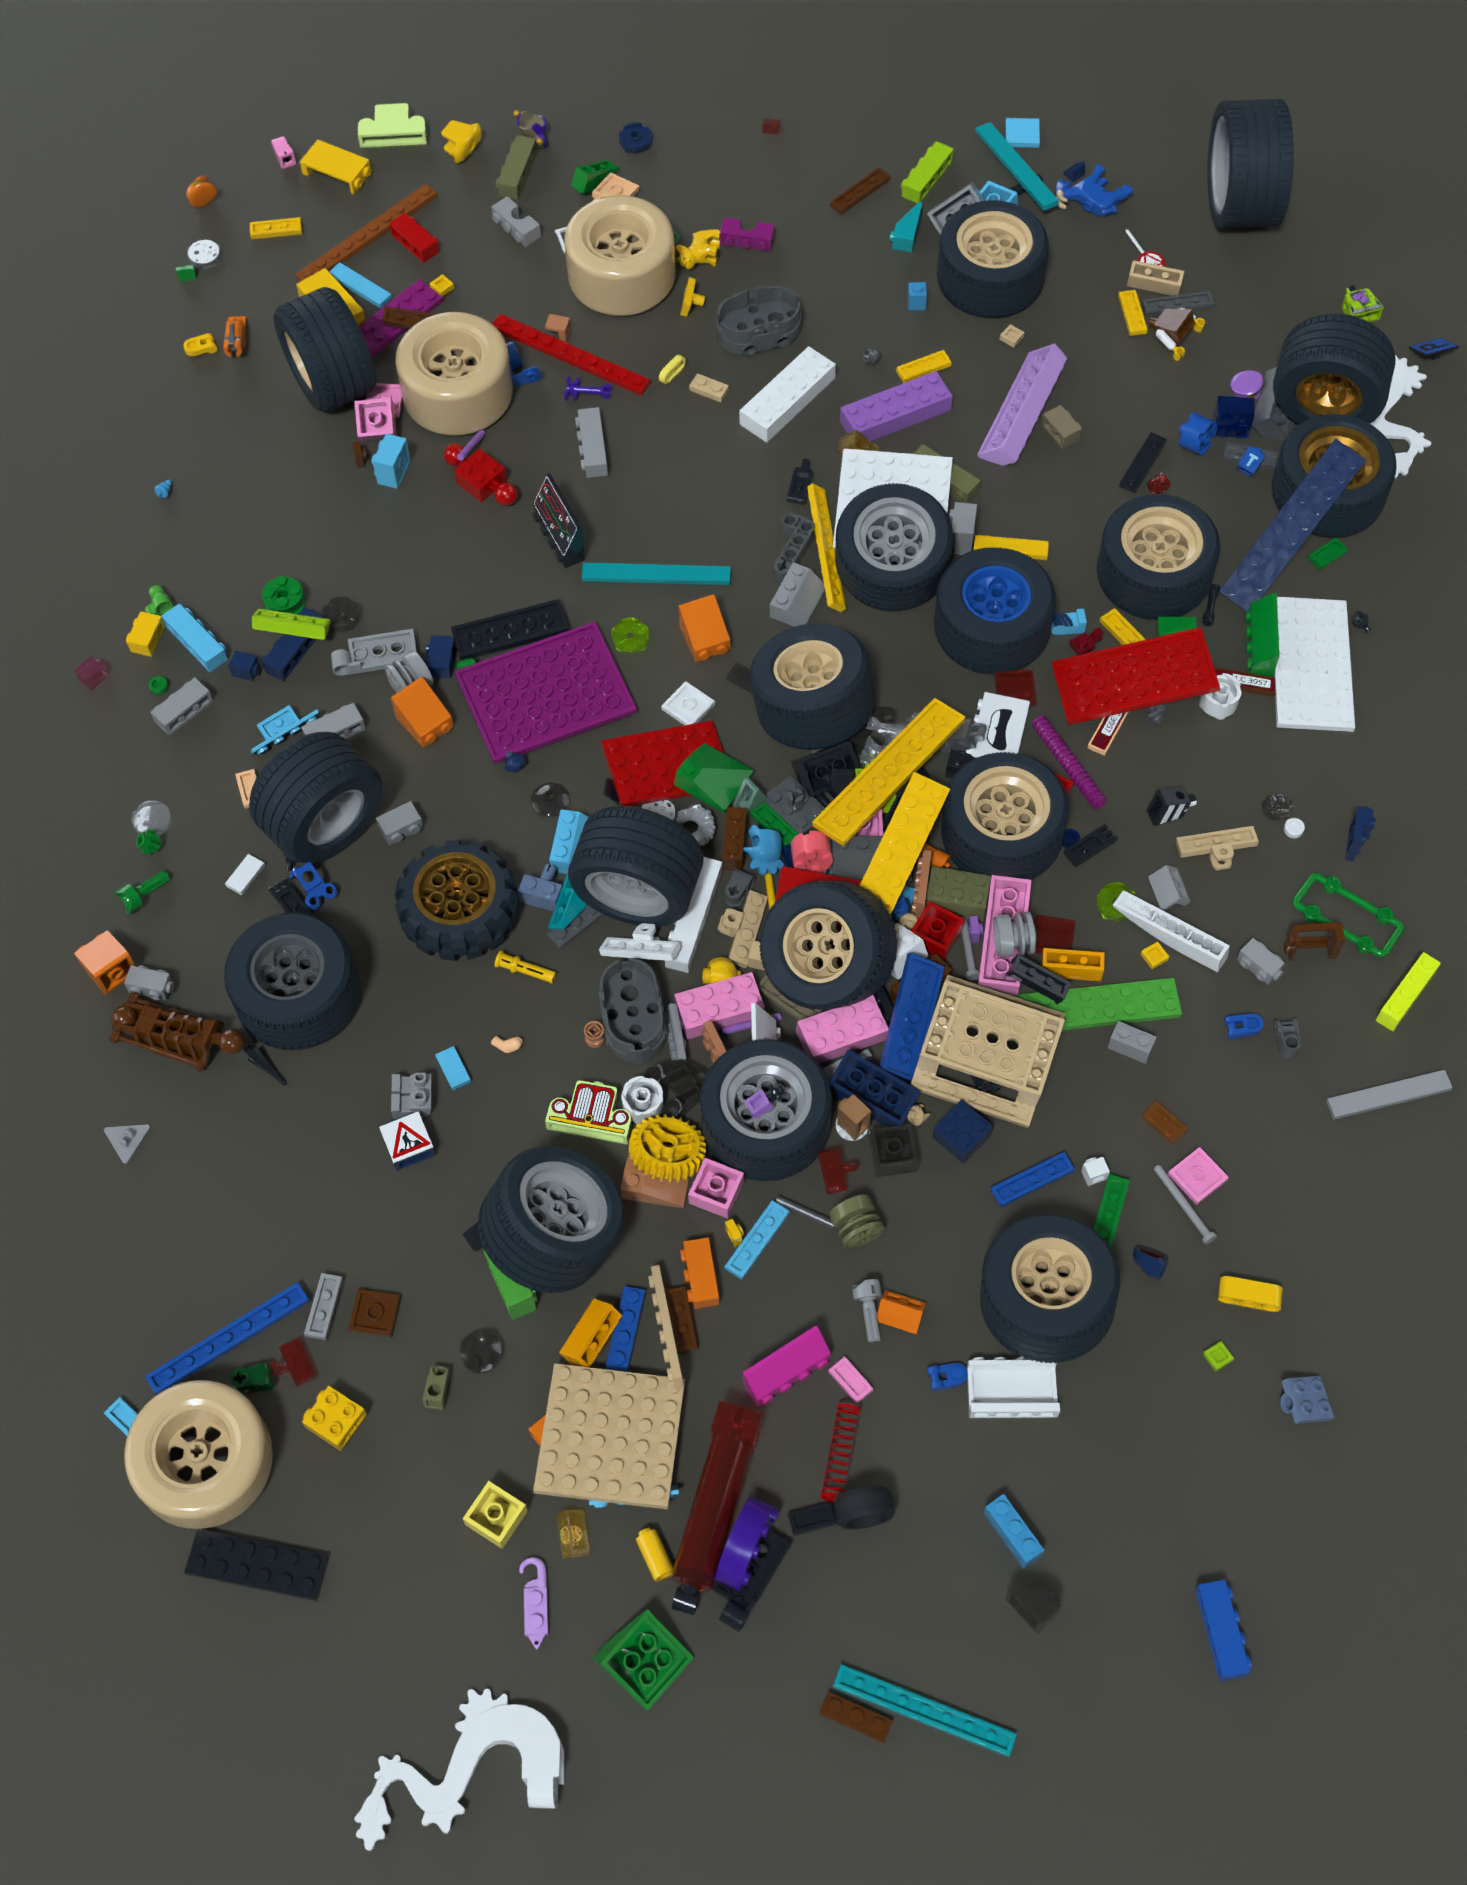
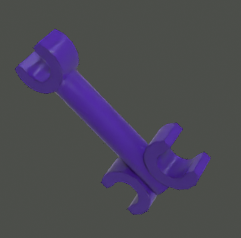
[564,376,612,401]

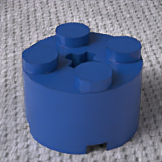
[1178,412,1218,455]

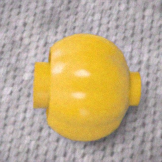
[702,957,741,985]

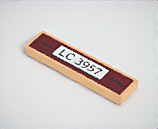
[1087,711,1130,756]

